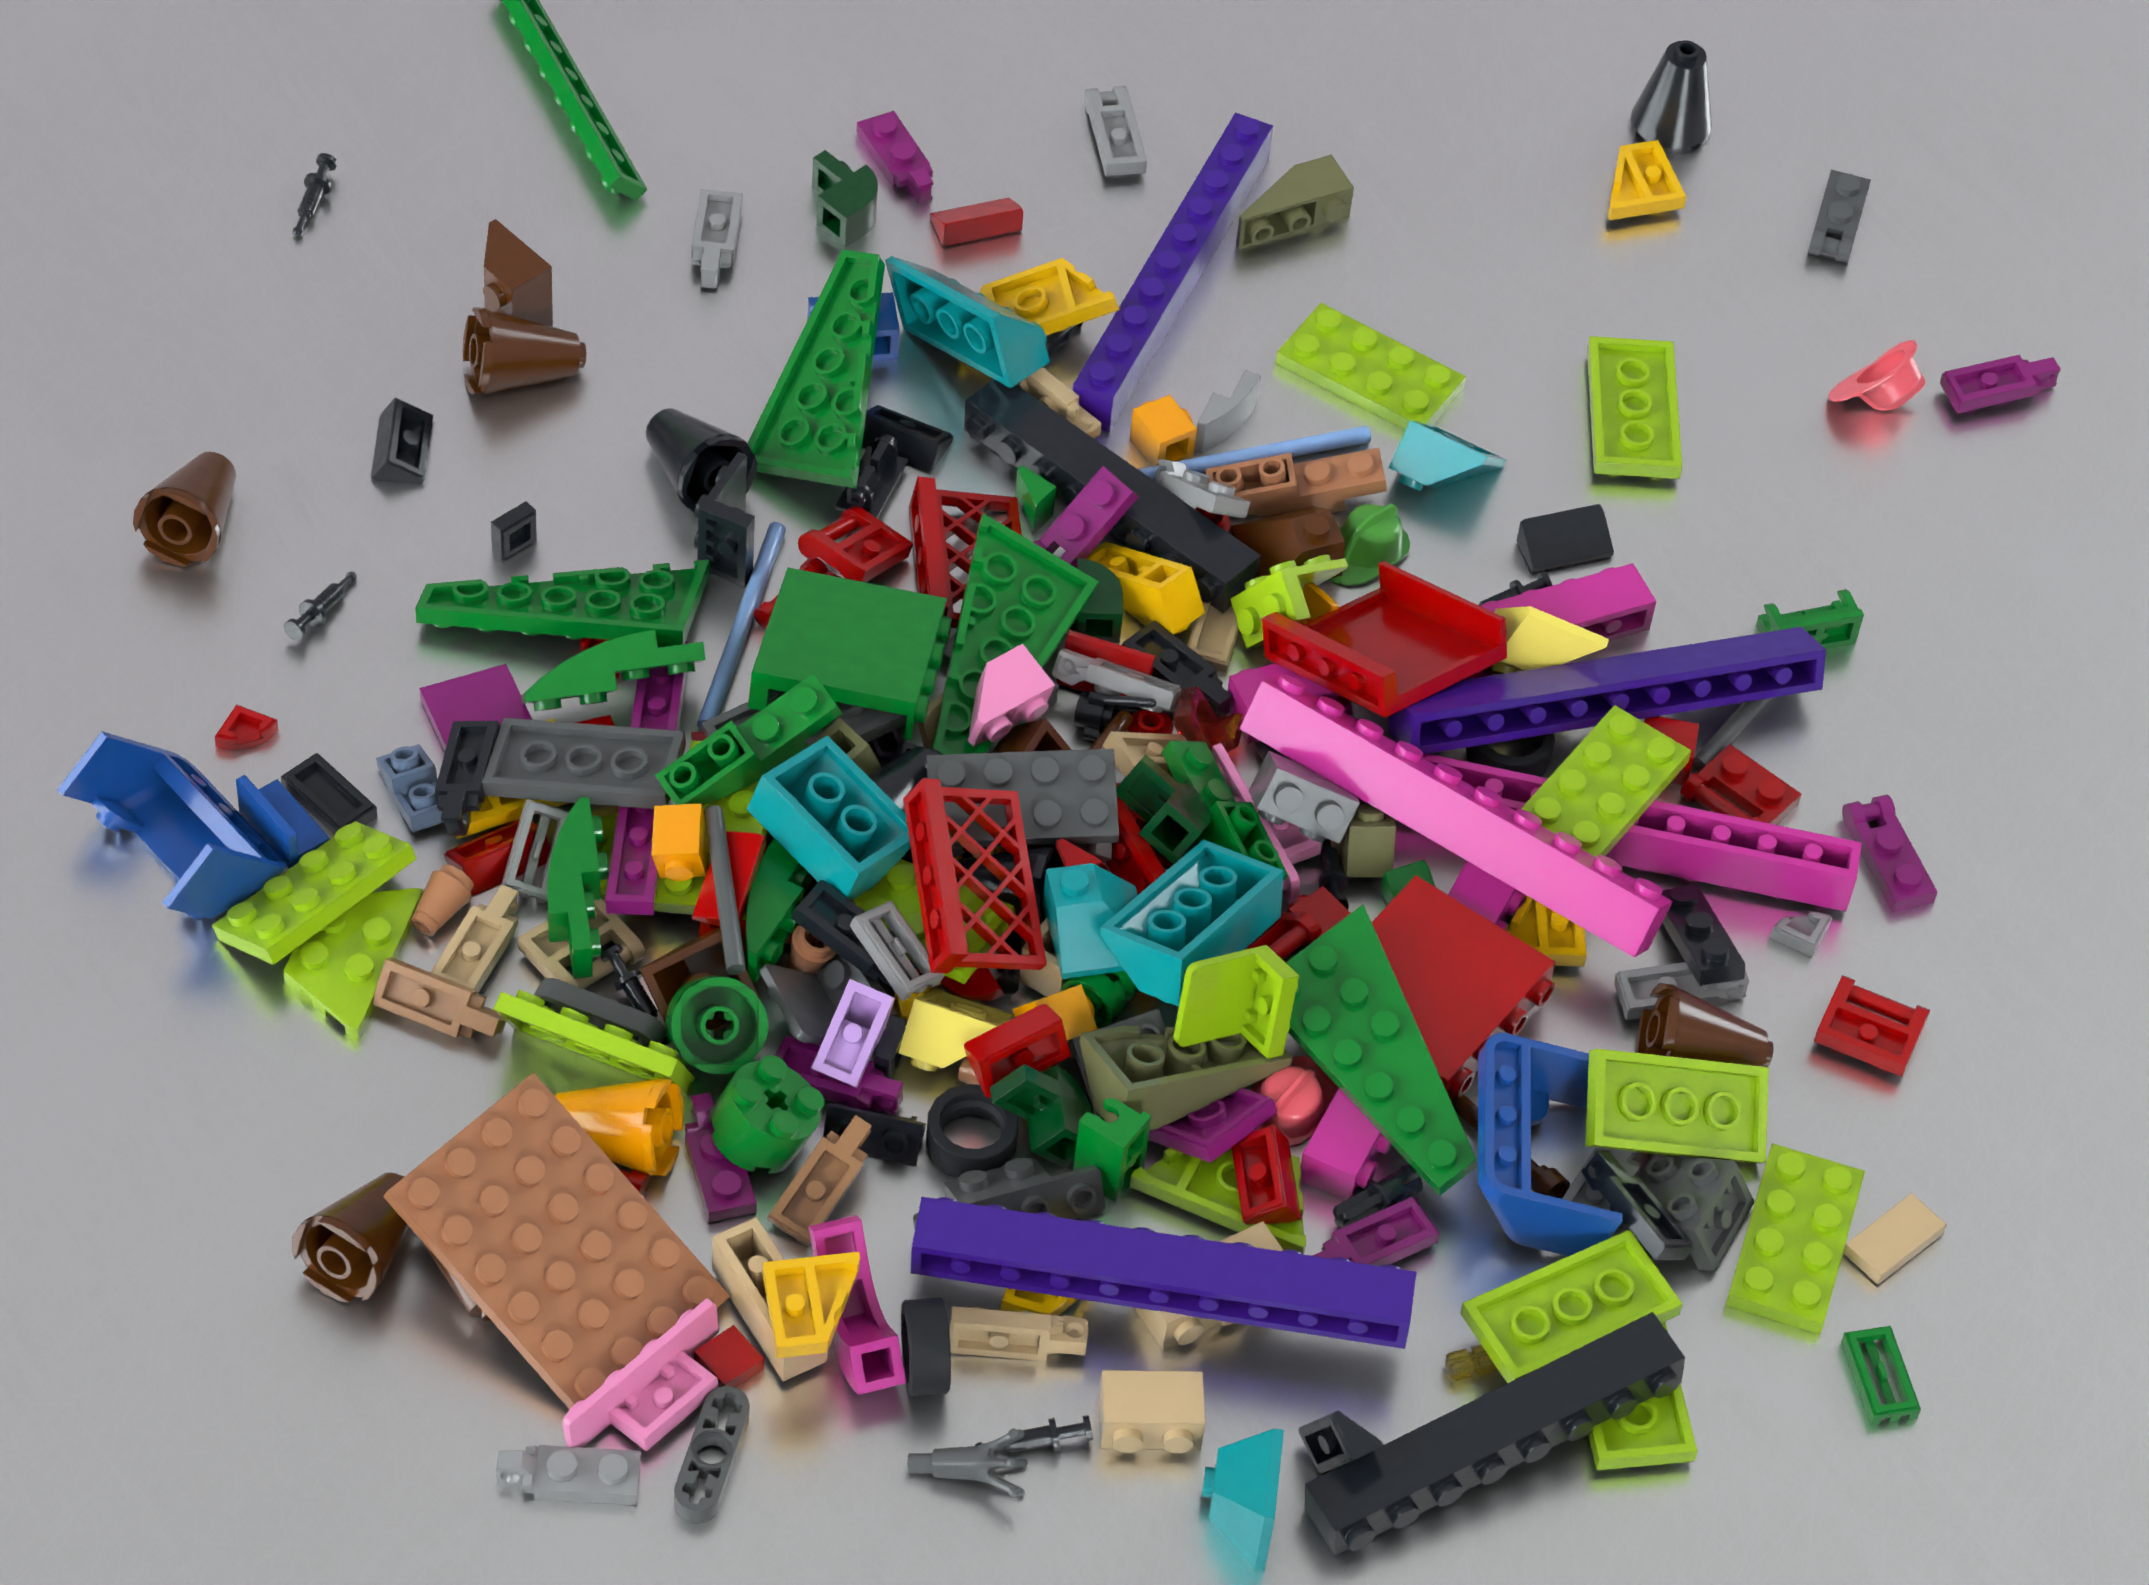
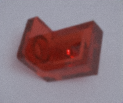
[1173,685,1244,753]

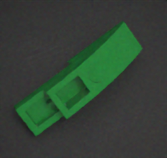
[521,630,706,711]
[655,673,843,806]
[1161,740,1288,881]
[547,797,609,979]
[745,838,813,982]

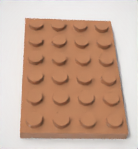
[383,1072,730,1409]

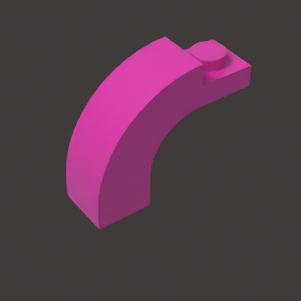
[809,1215,906,1395]

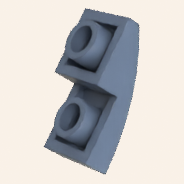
[376,744,444,832]

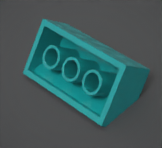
[885,256,1050,388]
[1100,839,1284,1007]

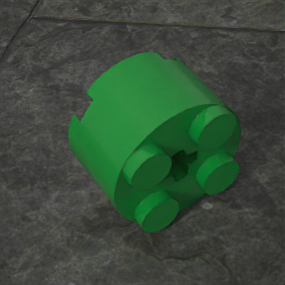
[665,975,768,1074]
[709,1055,824,1173]

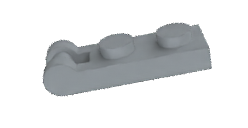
[1084,86,1147,176]

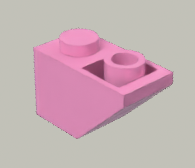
[968,644,1055,747]

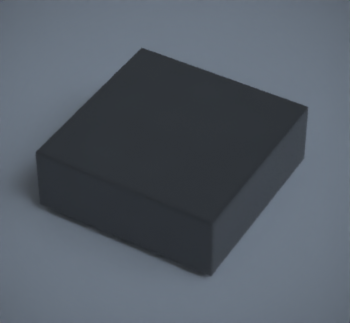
[491,501,537,560]
[873,1015,907,1079]

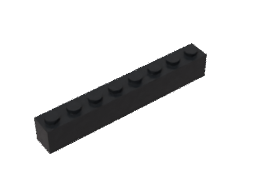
[964,379,1261,613]
[1304,1312,1685,1556]

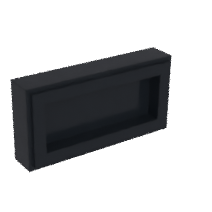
[281,753,377,835]

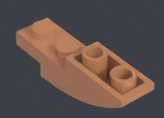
[1205,448,1387,516]

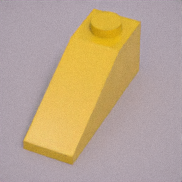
[1086,541,1205,635]

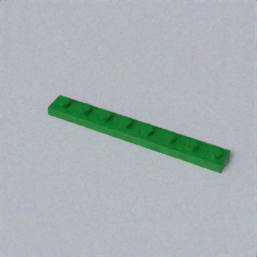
[500,0,648,201]

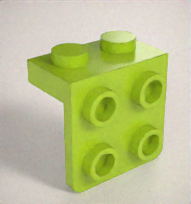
[1230,555,1348,649]
[1173,945,1299,1059]

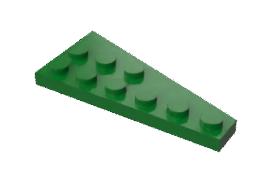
[747,249,885,489]
[931,513,1099,755]
[415,559,710,647]
[1286,904,1477,1196]

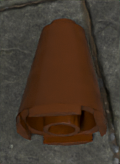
[462,307,586,395]
[133,452,236,567]
[1635,983,1774,1067]
[292,1172,409,1303]

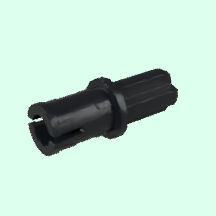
[1333,1164,1423,1228]

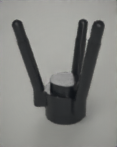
[1074,691,1188,741]

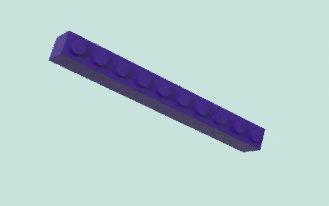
[1073,112,1273,433]
[1389,627,1826,754]
[910,1197,1417,1349]

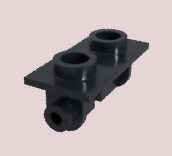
[835,434,908,519]
[823,1101,926,1165]

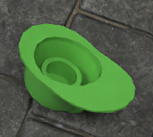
[1328,503,1410,586]

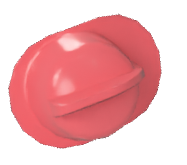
[1828,340,1925,411]
[1251,1055,1339,1147]

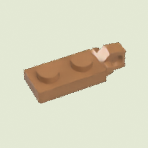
[372,957,506,1038]
[767,1115,872,1247]

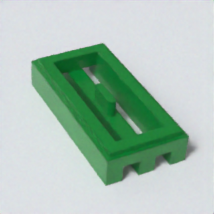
[1841,1326,1921,1425]

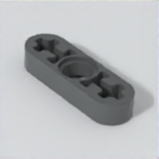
[534,978,666,1048]
[674,1386,750,1524]

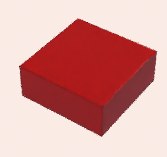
[694,1325,765,1388]

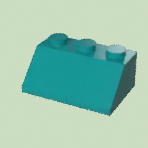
[747,735,911,901]

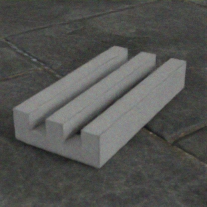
[501,799,569,904]
[849,900,944,1001]

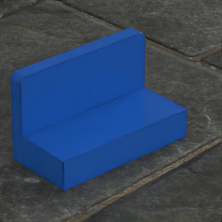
[236,775,330,869]

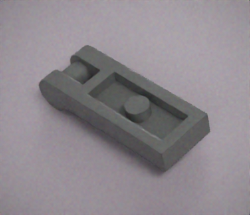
[1808,169,1871,263]

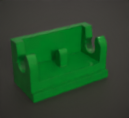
[1757,589,1864,649]
[1073,1098,1151,1203]

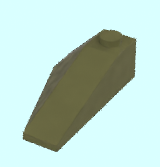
[1079,1025,1293,1130]

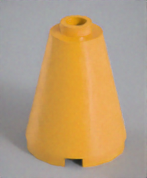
[555,1078,684,1176]

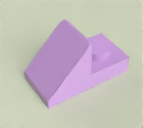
[811,979,895,1088]

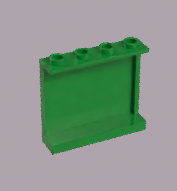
[748,567,952,740]

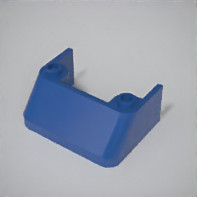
[57,731,287,920]
[1478,1033,1622,1256]

